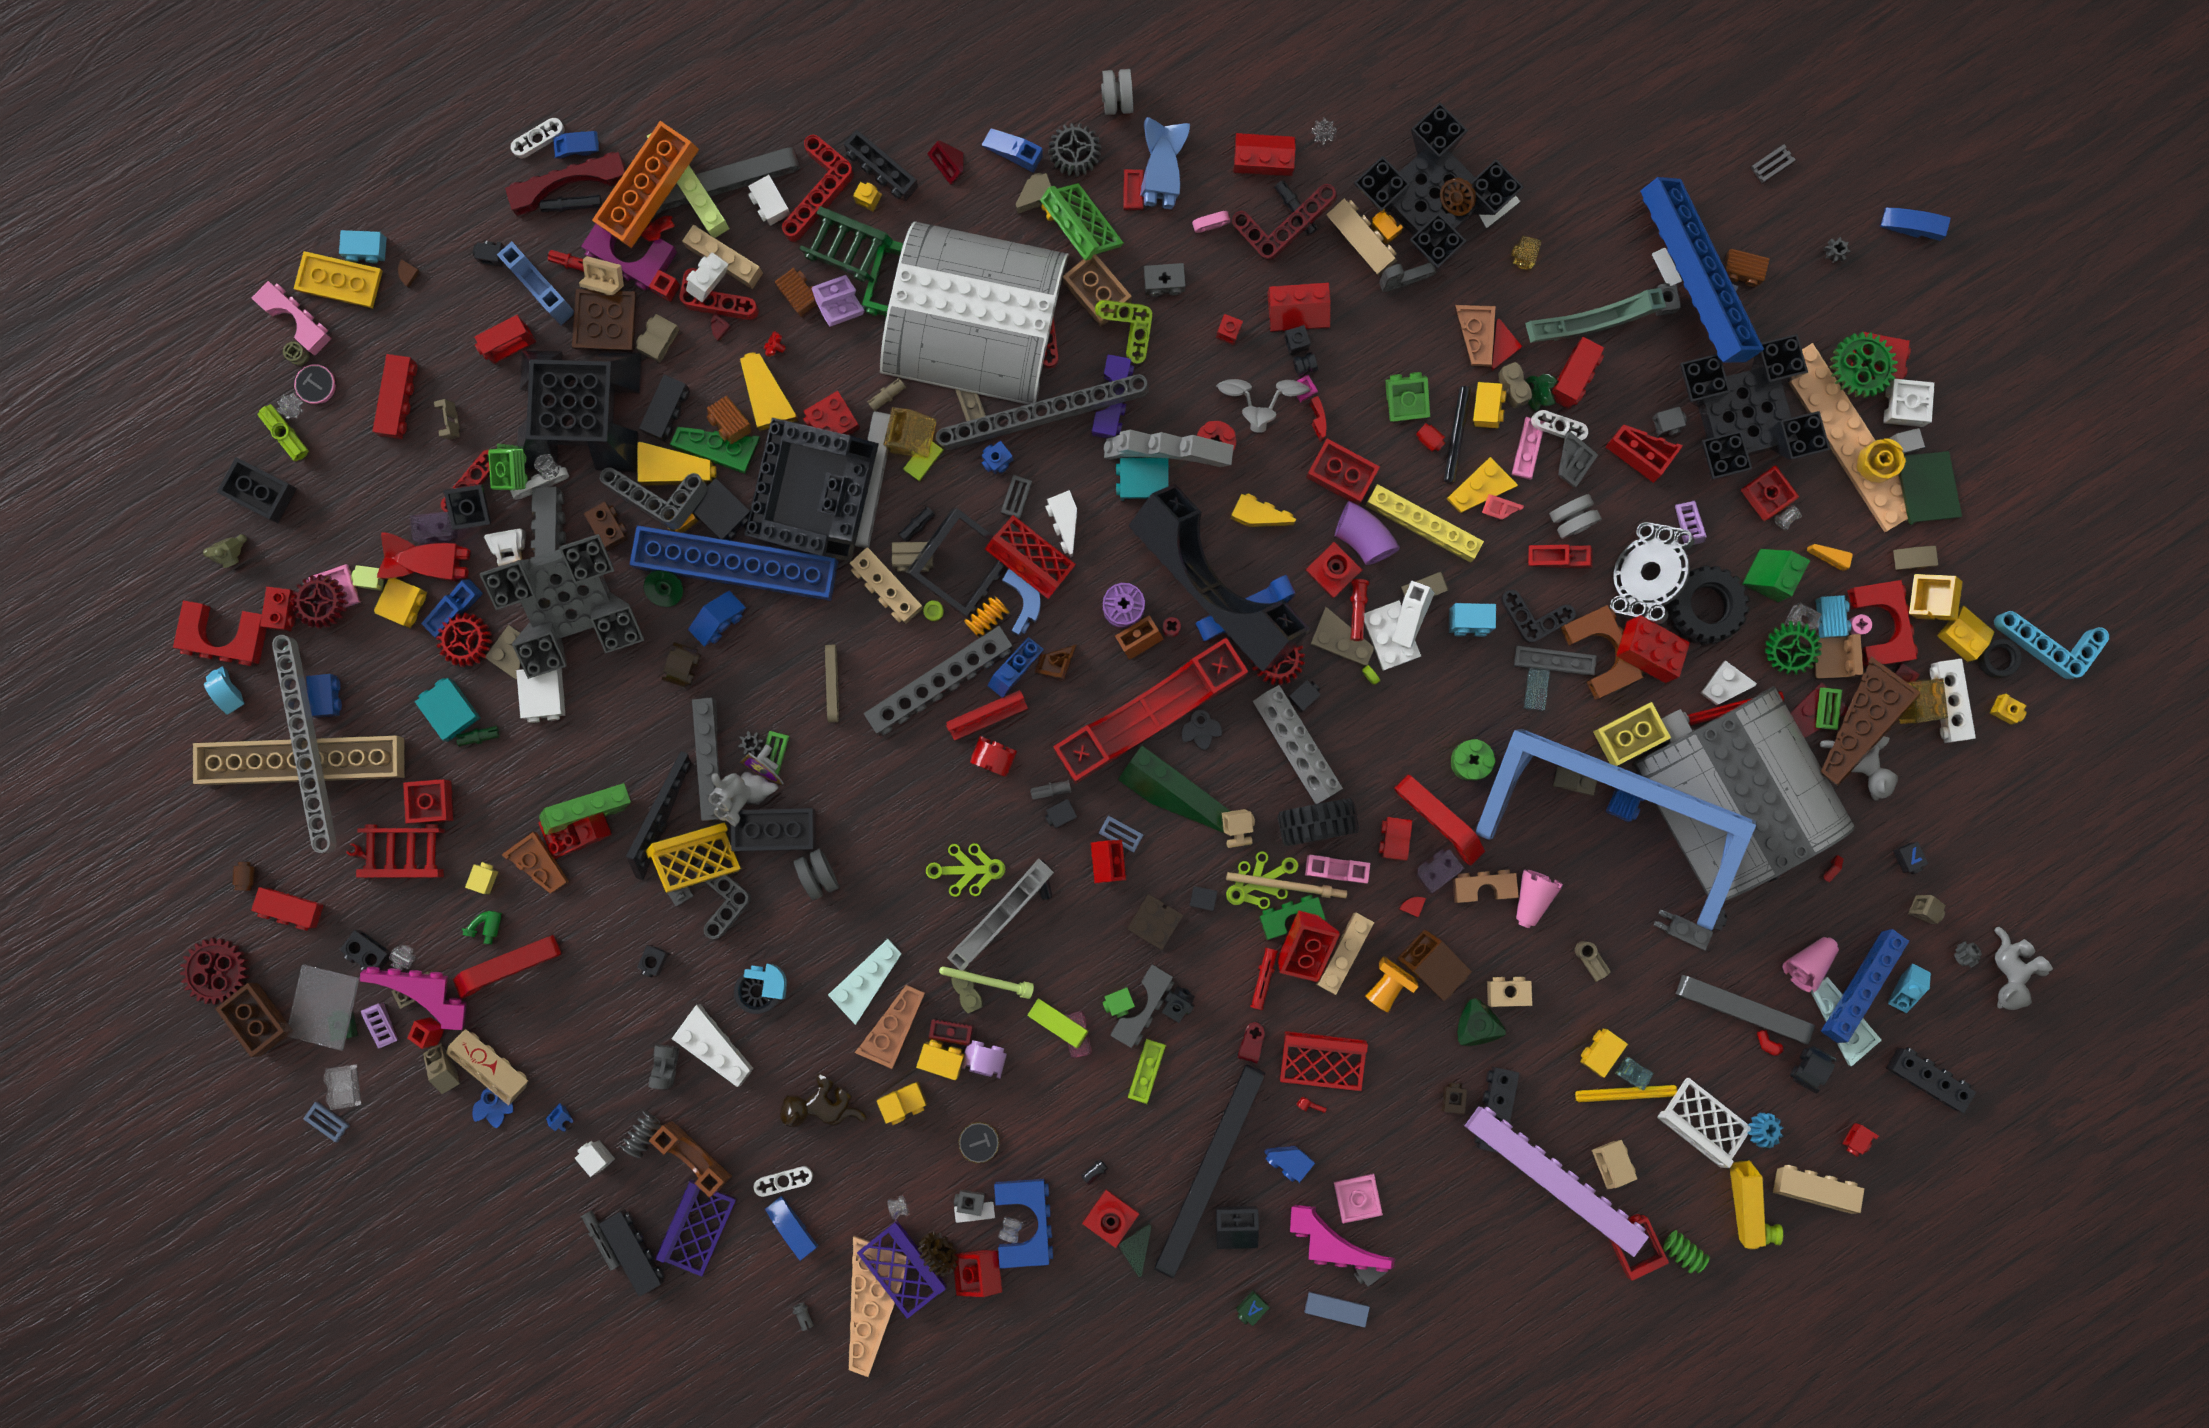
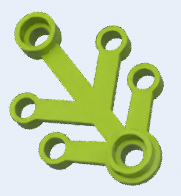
[926,843,1005,897]
[1226,852,1298,909]

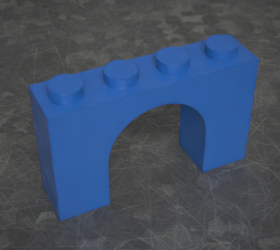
[994,1179,1053,1268]

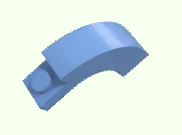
[1002,569,1041,637]

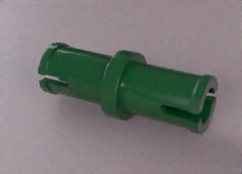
[456,725,500,747]

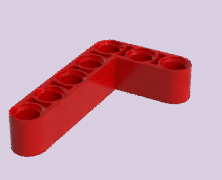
[782,135,854,242]
[1394,774,1485,866]
[453,935,562,999]

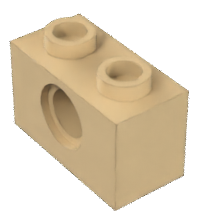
[1487,977,1532,1007]

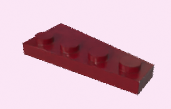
[1790,682,1848,738]

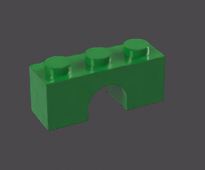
[1259,895,1326,940]

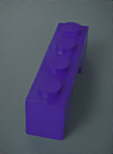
[1092,354,1134,438]

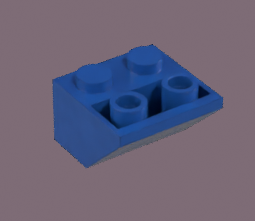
[1264,1146,1315,1183]

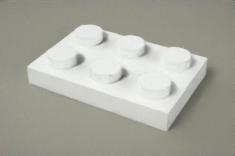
[1364,601,1421,671]

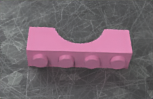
[252,281,332,355]

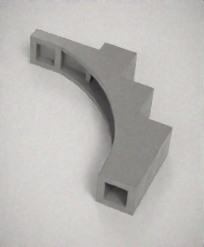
[1104,429,1234,467]
[947,859,1054,971]

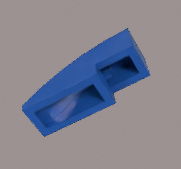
[1880,207,1951,241]
[421,579,483,638]
[765,1195,818,1260]

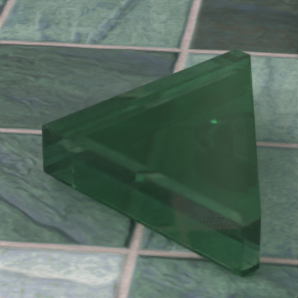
[1118,1223,1151,1278]

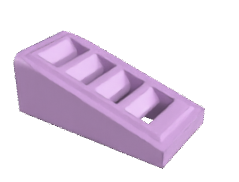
[1675,501,1706,545]
[361,1003,398,1049]

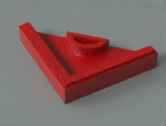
[1491,319,1522,370]

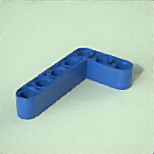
[1195,575,1296,642]

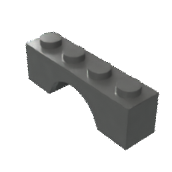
[1110,964,1174,1048]

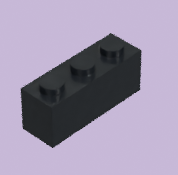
[639,375,690,442]

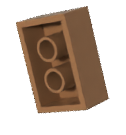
[1063,254,1132,327]

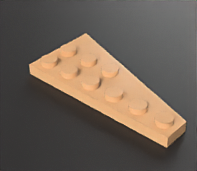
[849,1236,910,1377]

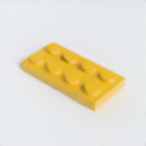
[294,251,383,308]

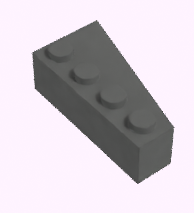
[531,487,566,558]

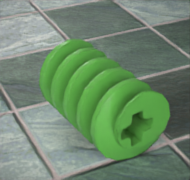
[1662,1230,1710,1274]

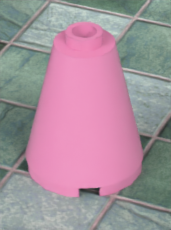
[1516,869,1563,928]
[1782,937,1839,992]

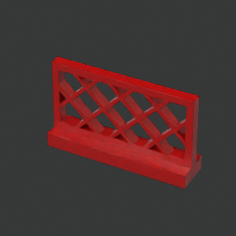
[985,515,1076,599]
[946,690,1028,741]
[1280,1031,1368,1091]

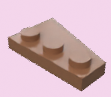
[1455,305,1496,367]

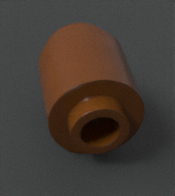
[232,862,255,891]

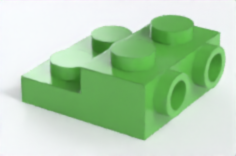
[1385,372,1430,421]

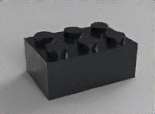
[217,457,297,523]

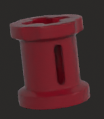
[1163,617,1181,637]

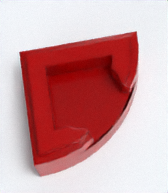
[1823,855,1844,882]
[1399,897,1426,917]

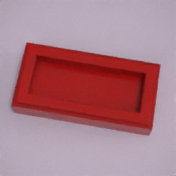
[1123,169,1144,210]

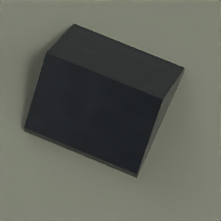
[443,484,491,530]

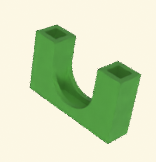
[539,783,631,835]

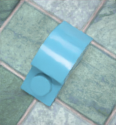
[204,666,244,715]
[744,963,787,999]

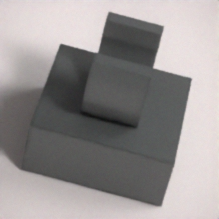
[668,880,694,907]

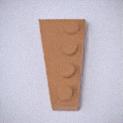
[855,985,925,1069]

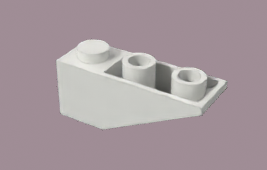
[1045,490,1077,557]
[1392,581,1434,648]

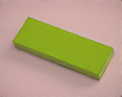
[1027,998,1089,1049]
[1128,1039,1166,1104]

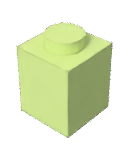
[351,565,385,591]

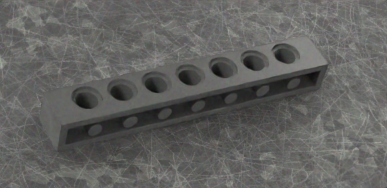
[863,626,1013,736]

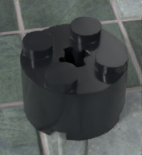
[1790,1046,1837,1094]

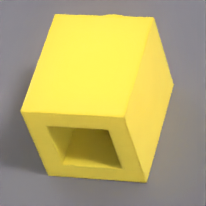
[465,862,498,894]

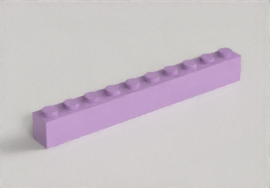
[1464,1106,1649,1257]

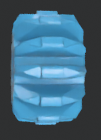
[1747,1113,1784,1148]

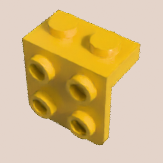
[374,578,427,629]

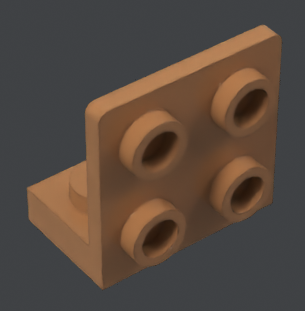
[1814,634,1863,679]

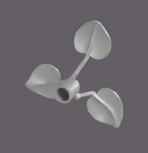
[1216,379,1311,432]

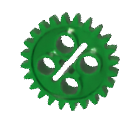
[1830,332,1898,398]

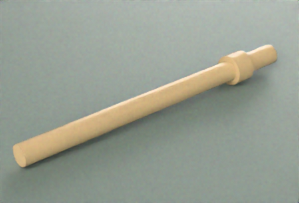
[1226,872,1347,898]

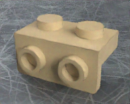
[579,256,624,295]

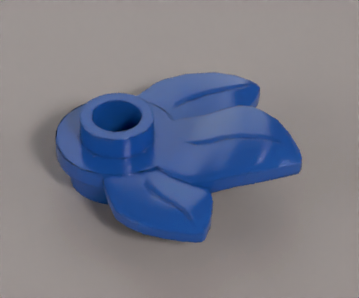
[472,1088,513,1128]

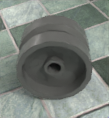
[794,849,839,901]

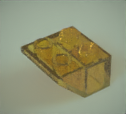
[883,407,937,458]

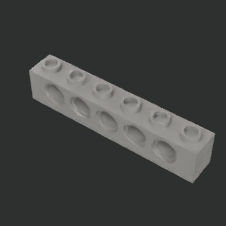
[1253,685,1343,804]

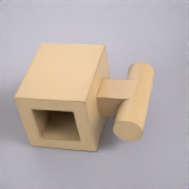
[1222,809,1255,848]

